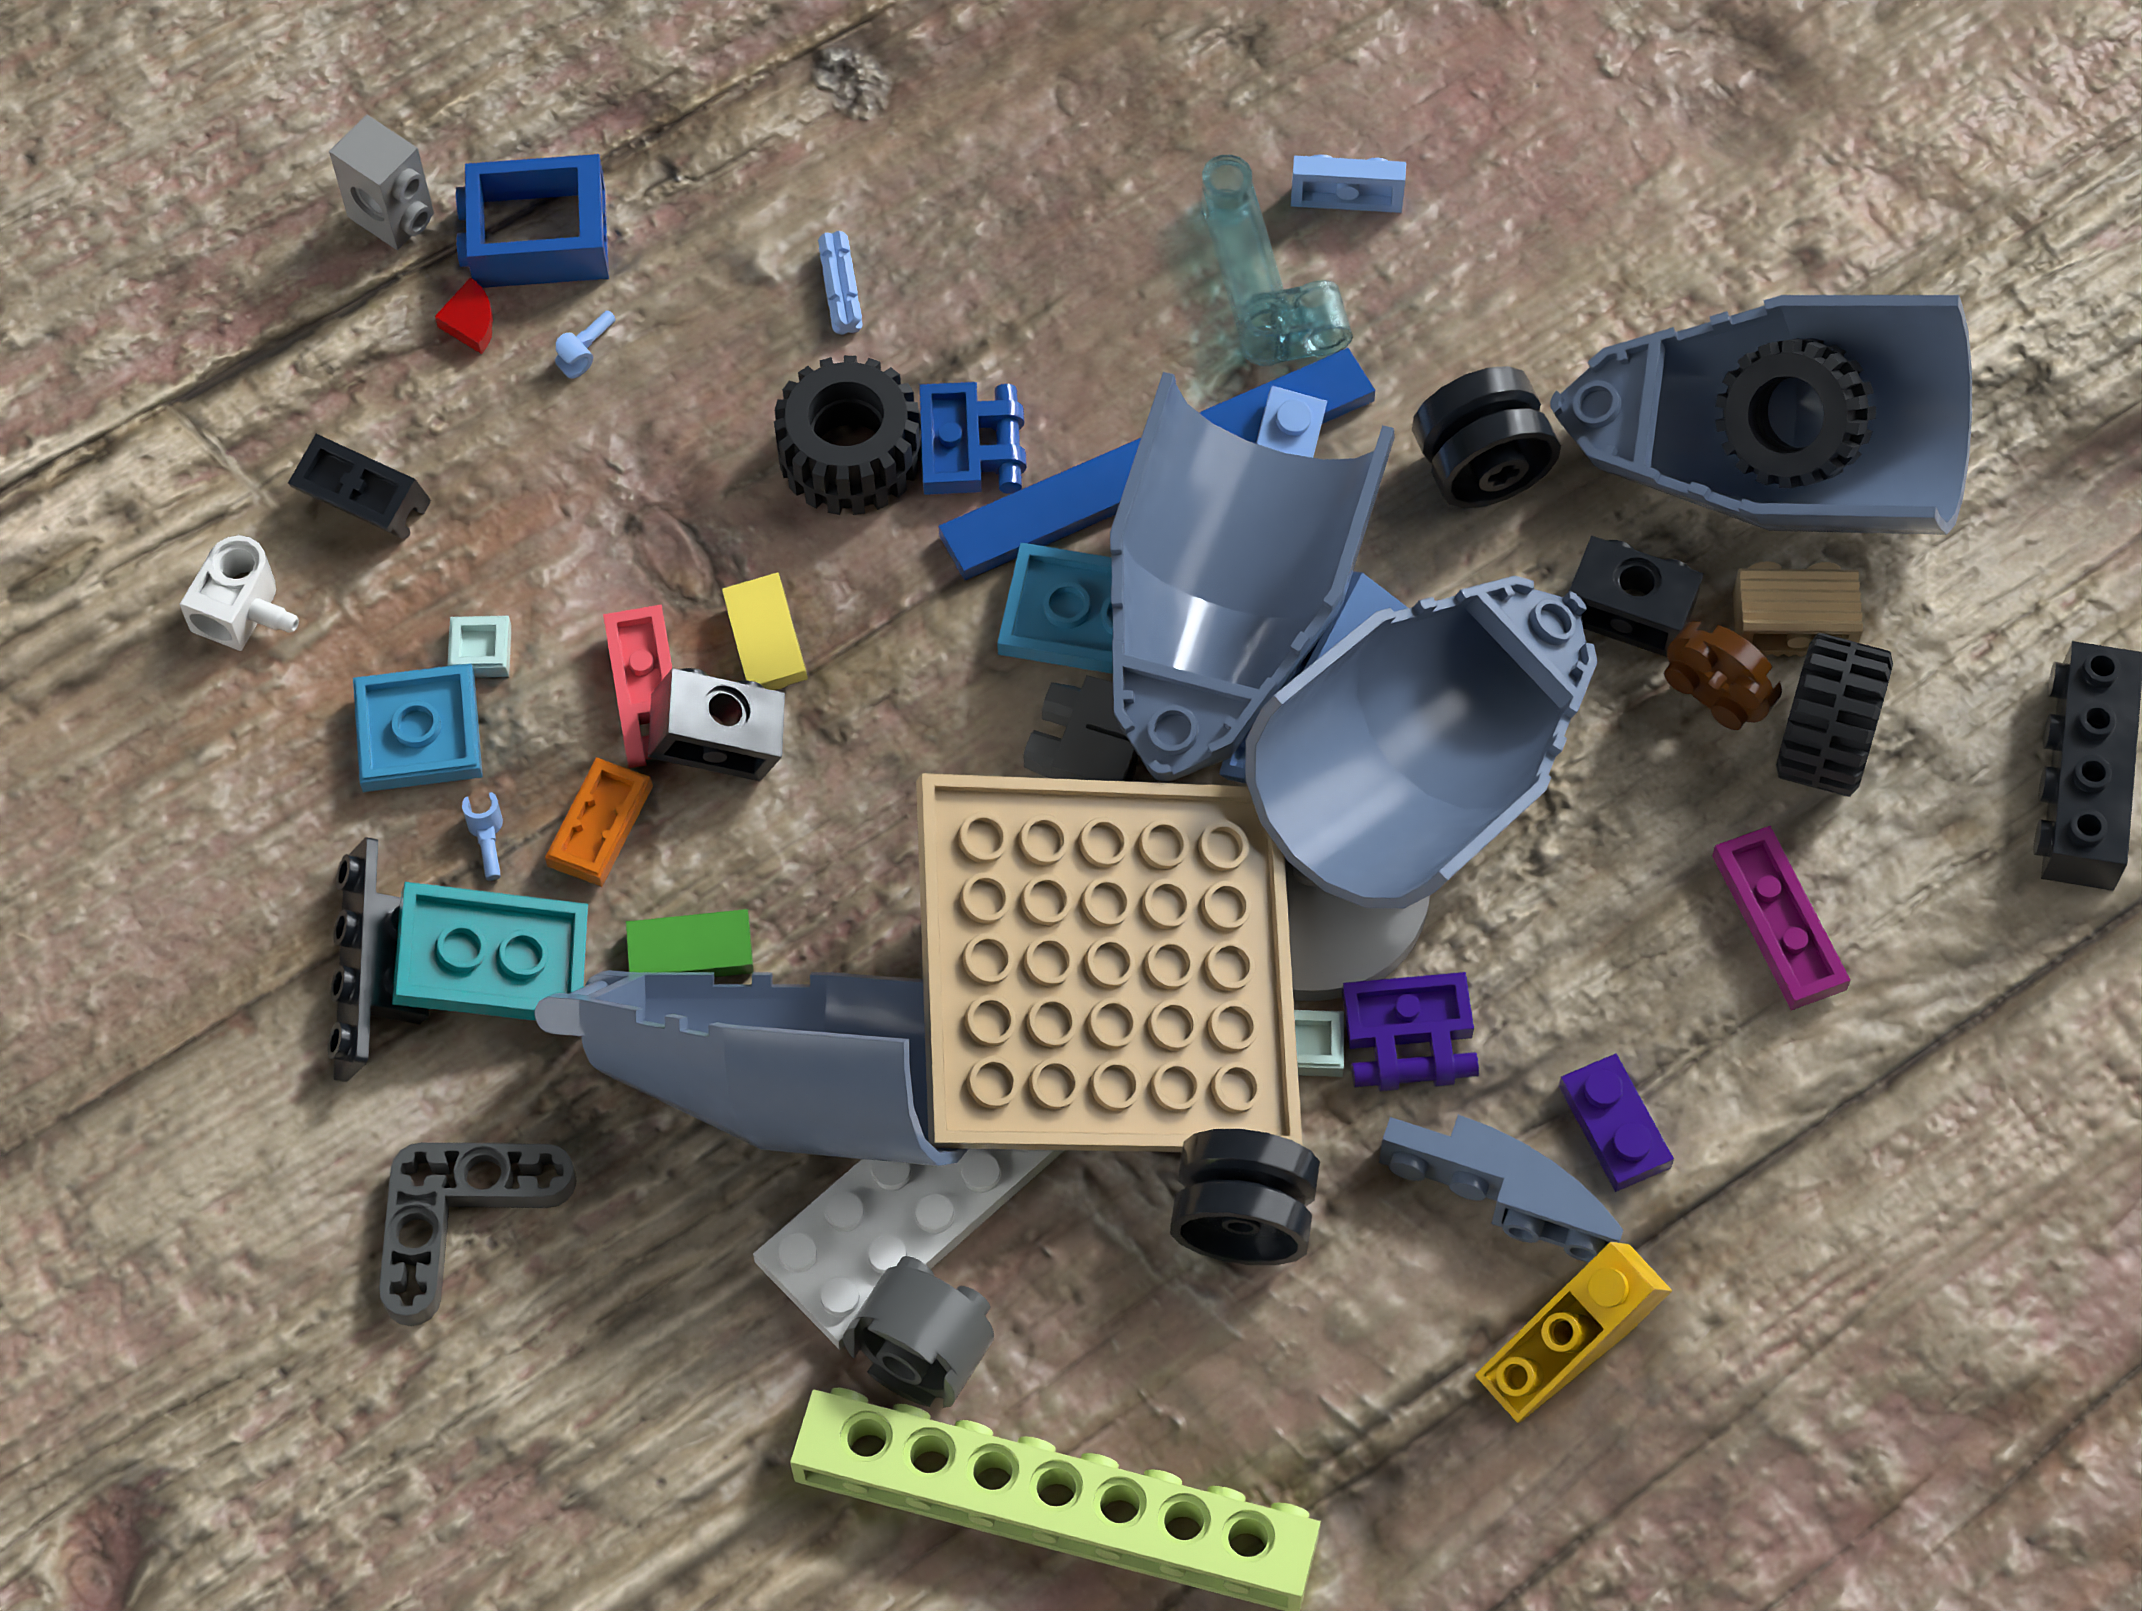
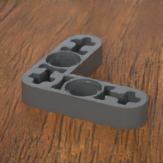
[379,1142,577,1326]

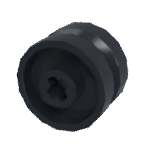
[1412,366,1561,509]
[1170,1129,1320,1265]

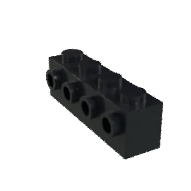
[2033,641,2142,891]

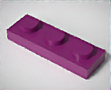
[1712,826,1851,1011]

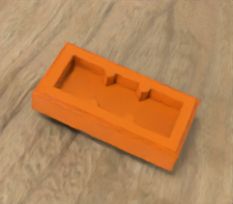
[545,757,653,887]

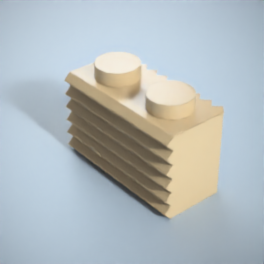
[1733,561,1863,657]

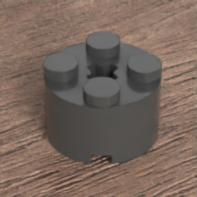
[843,1256,994,1408]

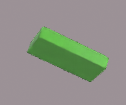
[626,909,754,977]

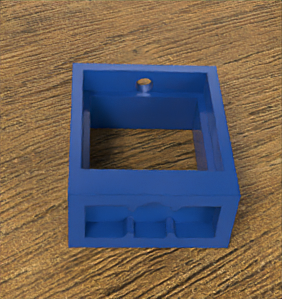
[456,154,609,288]

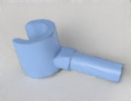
[555,310,616,379]
[462,792,503,881]

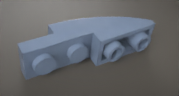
[1379,1114,1623,1262]

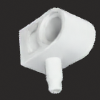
[179,535,299,651]

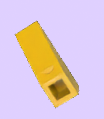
[1475,1242,1672,1423]

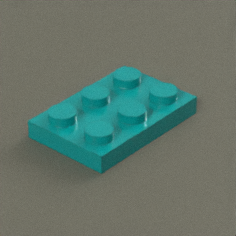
[392,882,588,1021]

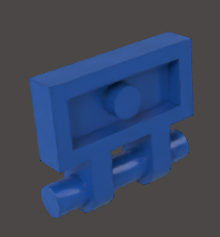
[919,382,1027,495]

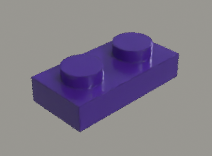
[1558,1053,1674,1192]

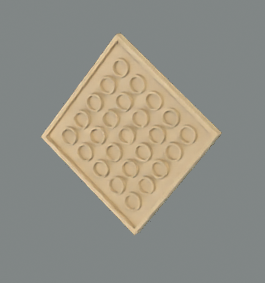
[916,773,1303,1152]

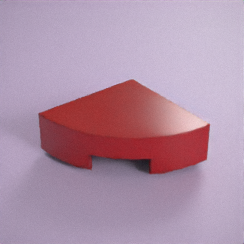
[435,278,493,354]

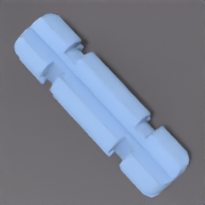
[818,231,863,335]

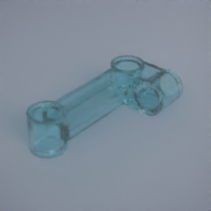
[1201,155,1353,366]

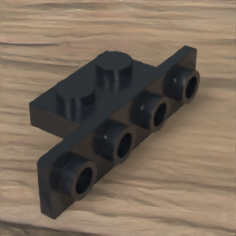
[328,837,429,1082]

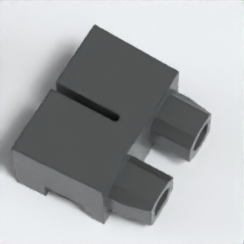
[1023,675,1140,782]

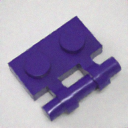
[1342,972,1479,1092]

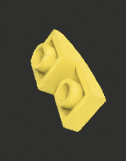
[722,572,808,690]

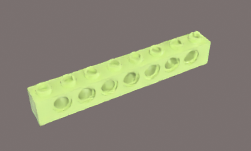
[790,1388,1321,1611]

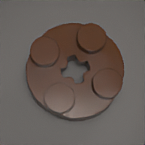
[1663,621,1782,730]

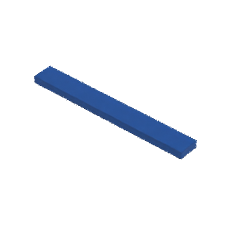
[938,348,1376,581]

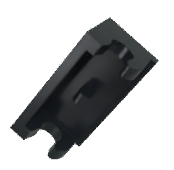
[288,434,432,539]

